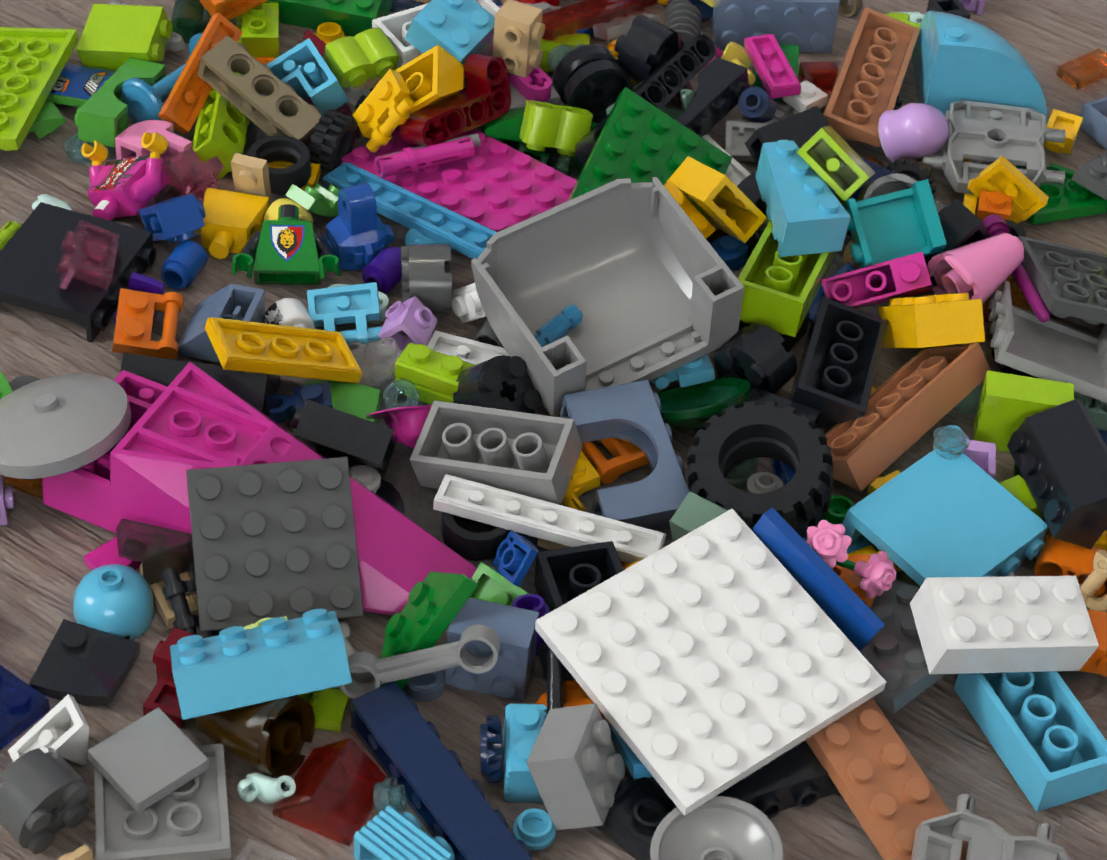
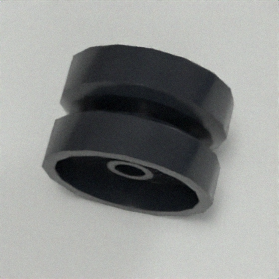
[553,44,633,123]

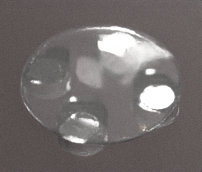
[347,337,402,388]

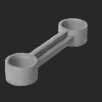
[340,625,501,699]

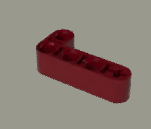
[400,53,511,147]

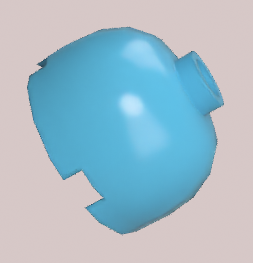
[73,564,155,640]

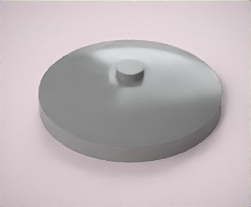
[0,373,132,479]

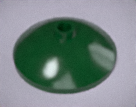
[657,377,752,433]

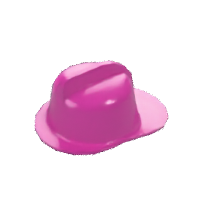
[366,401,444,448]

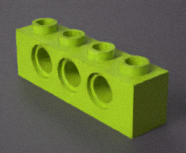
[190,72,250,180]

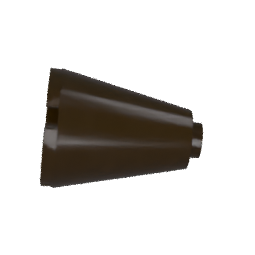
[194,695,315,778]

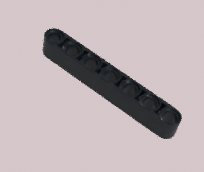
[575,34,716,165]

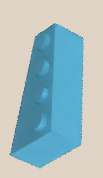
[755,140,851,257]

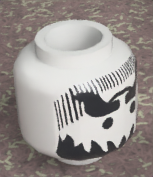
[263,298,315,329]

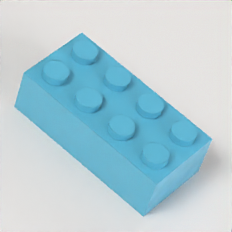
[170,609,352,720]
[954,671,1107,812]

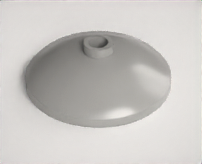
[650,796,783,860]

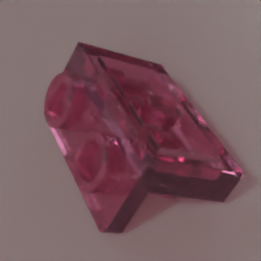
[57,220,120,290]

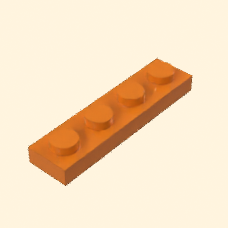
[158,13,243,135]

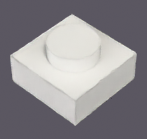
[783,80,828,112]

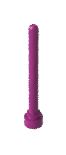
[982,214,1051,323]

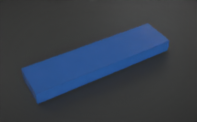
[752,507,885,652]

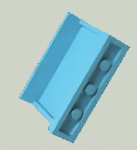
[842,440,1048,586]

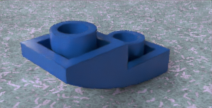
[492,530,539,587]

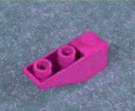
[821,251,932,308]

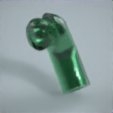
[554,155,585,176]

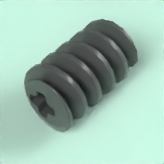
[664,0,702,47]

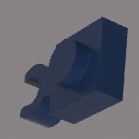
[268,381,333,424]

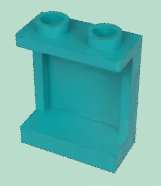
[844,179,947,268]

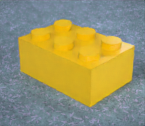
[878,293,985,348]

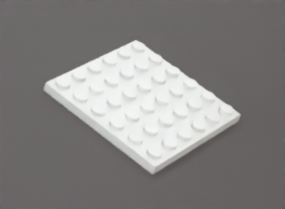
[535,509,886,816]

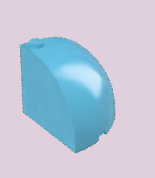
[912,11,1047,123]

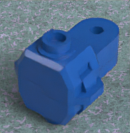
[326,183,394,271]

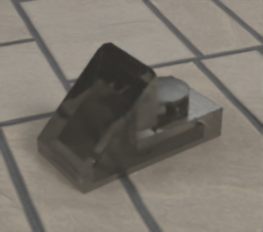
[116,518,194,585]

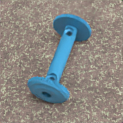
[121,33,203,123]

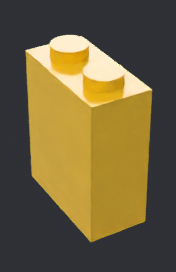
[666,156,767,243]

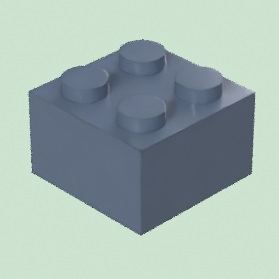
[445,597,539,701]

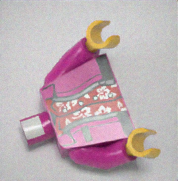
[81,132,170,221]

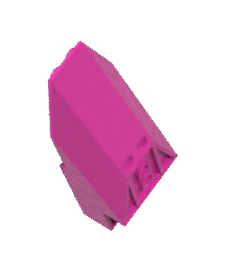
[42,362,477,615]

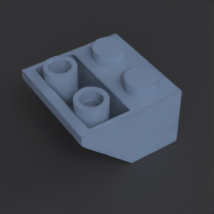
[178,283,265,363]

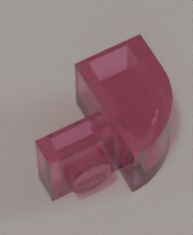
[163,148,224,202]

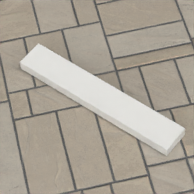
[433,474,666,563]

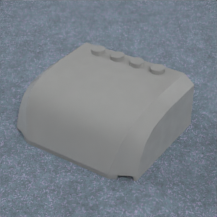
[471,177,744,417]

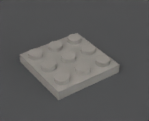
[94,744,231,860]

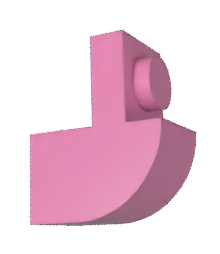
[115,120,193,174]

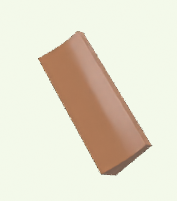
[823,7,920,148]
[825,342,991,492]

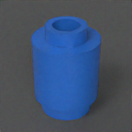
[161,240,208,290]

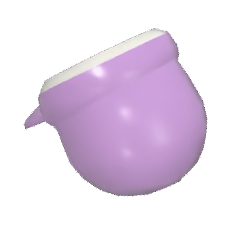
[878,103,949,162]

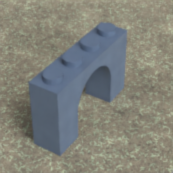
[559,380,689,530]

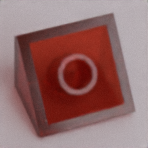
[273,738,389,847]

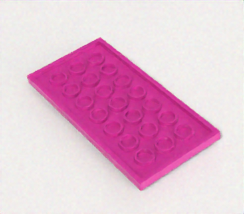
[341,125,577,232]

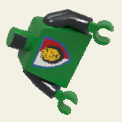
[232,204,341,285]

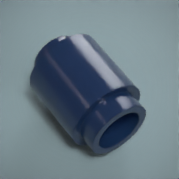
[738,87,776,123]

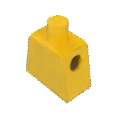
[201,188,269,259]

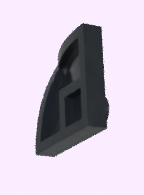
[29,619,140,705]

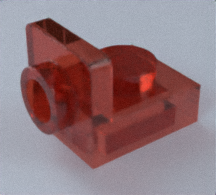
[796,62,838,94]

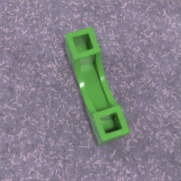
[75,57,166,148]

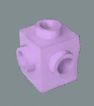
[378,296,438,357]

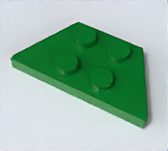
[380,571,478,690]

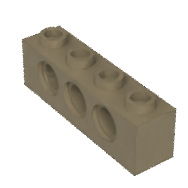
[198,35,322,146]

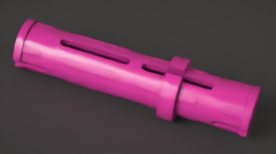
[375,137,475,178]

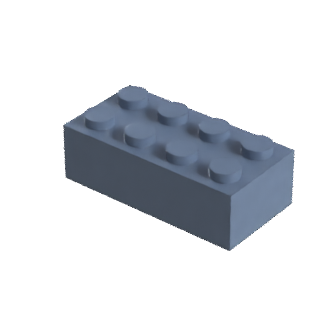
[711,0,840,53]

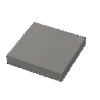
[87,707,210,814]

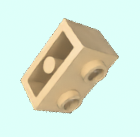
[492,0,545,78]

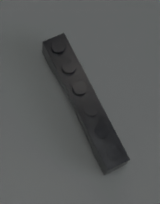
[676,57,750,137]

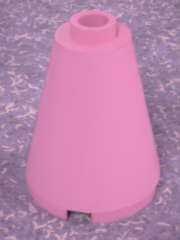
[927,233,1024,304]

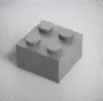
[526,703,625,830]

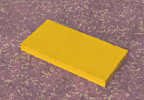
[205,317,363,383]

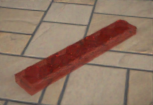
[542,0,657,40]

